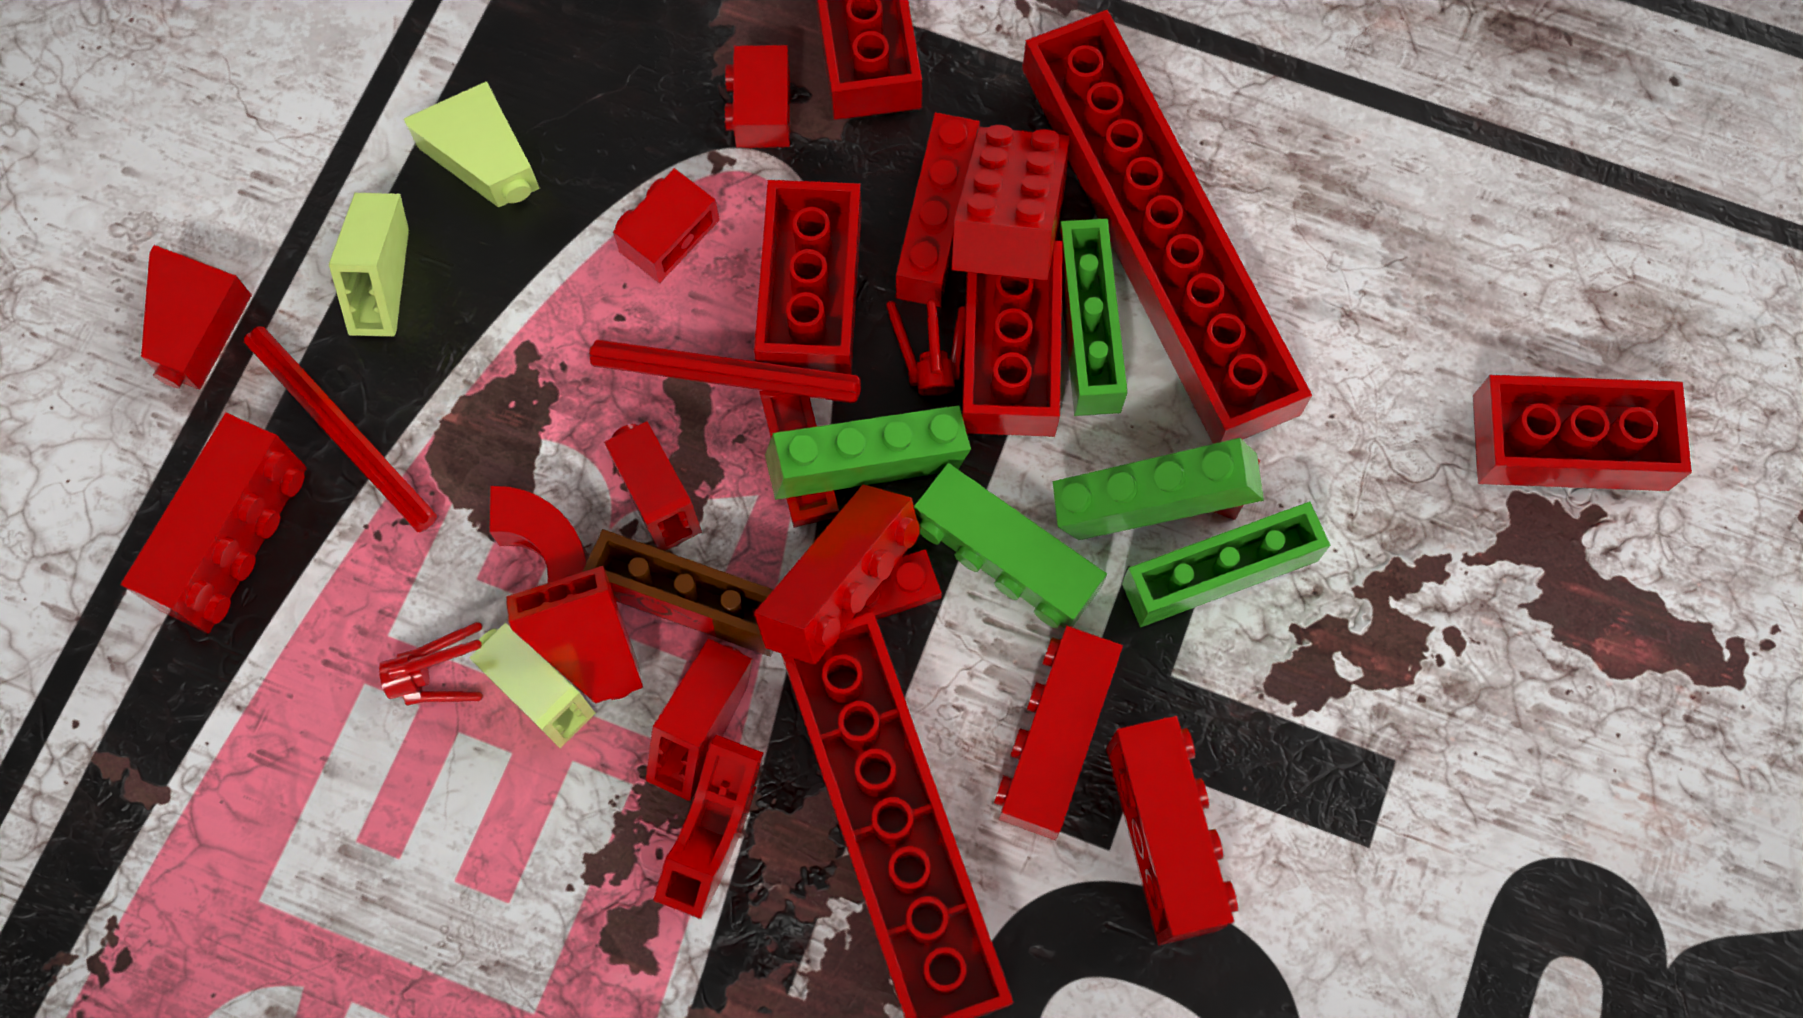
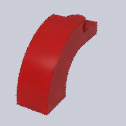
[489,486,589,583]
[653,735,764,919]

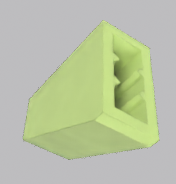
[404,81,540,207]
[329,193,409,337]
[469,623,596,748]

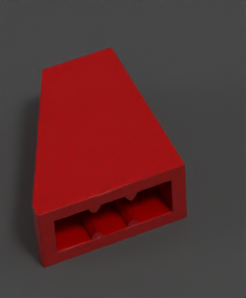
[141,245,252,390]
[604,421,702,551]
[506,566,644,704]
[645,638,753,801]

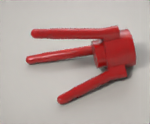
[886,299,965,396]
[379,622,483,706]

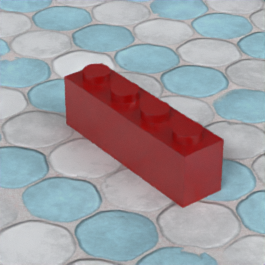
[896,112,980,307]
[754,484,920,665]
[994,625,1123,841]

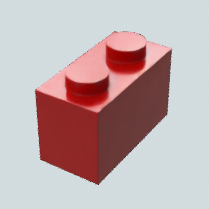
[725,45,790,148]
[613,168,720,284]

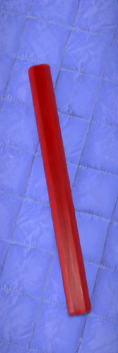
[244,326,437,532]
[589,340,861,403]

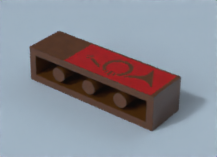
[583,529,774,657]

